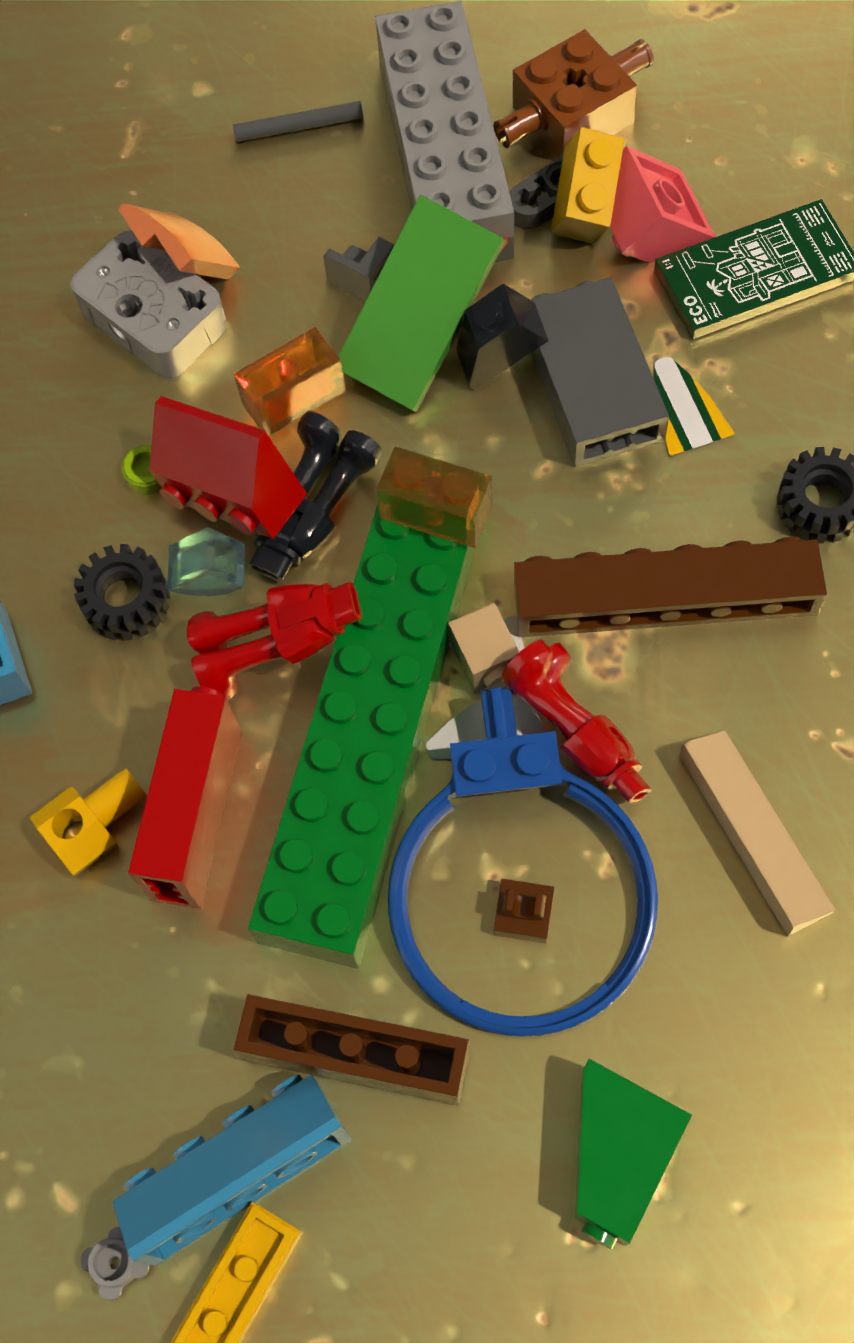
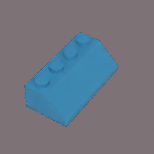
[112,1074,352,1266]

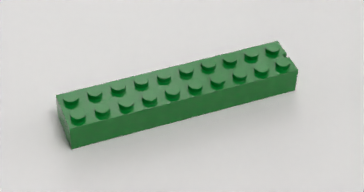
[248,458,488,969]

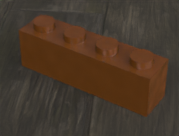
[233,994,470,1106]

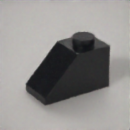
[456,283,549,390]

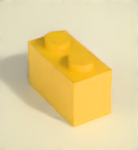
[550,127,625,244]

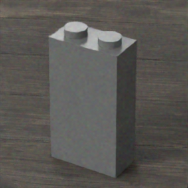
[531,277,669,467]

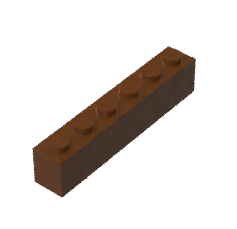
[514,537,827,638]

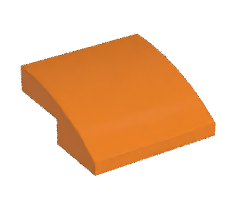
[118,203,240,280]

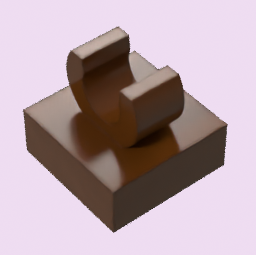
[493,879,554,944]

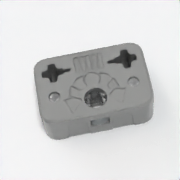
[70,230,227,379]

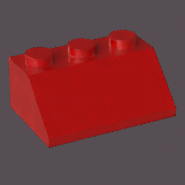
[149,396,307,539]

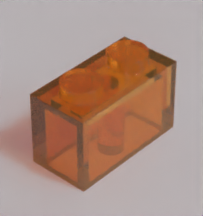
[234,327,346,436]
[376,446,493,548]

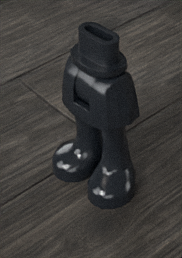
[249,411,383,582]

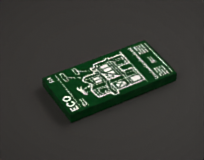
[654,199,854,339]

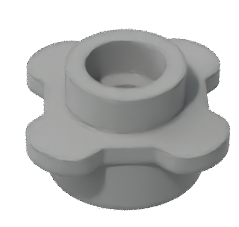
[81,1227,150,1300]

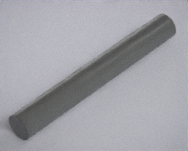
[232,101,364,142]

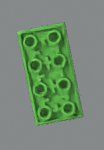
[333,194,506,412]

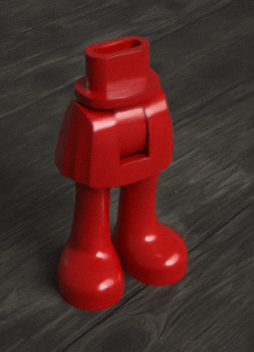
[186,582,362,700]
[501,639,651,803]

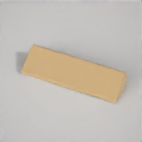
[679,730,836,936]

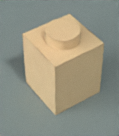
[448,603,519,693]

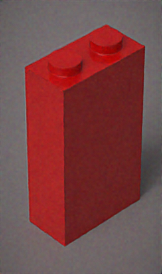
[128,686,242,909]

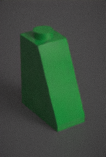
[575,1058,692,1250]

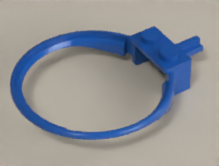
[388,687,658,1037]

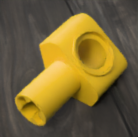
[29,768,147,877]

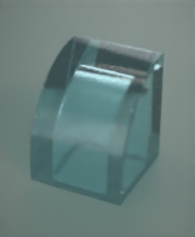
[167,527,245,596]

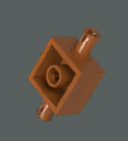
[493,29,654,158]

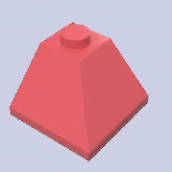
[610,146,716,263]

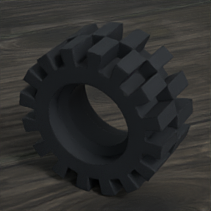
[776,447,854,544]
[74,544,170,641]

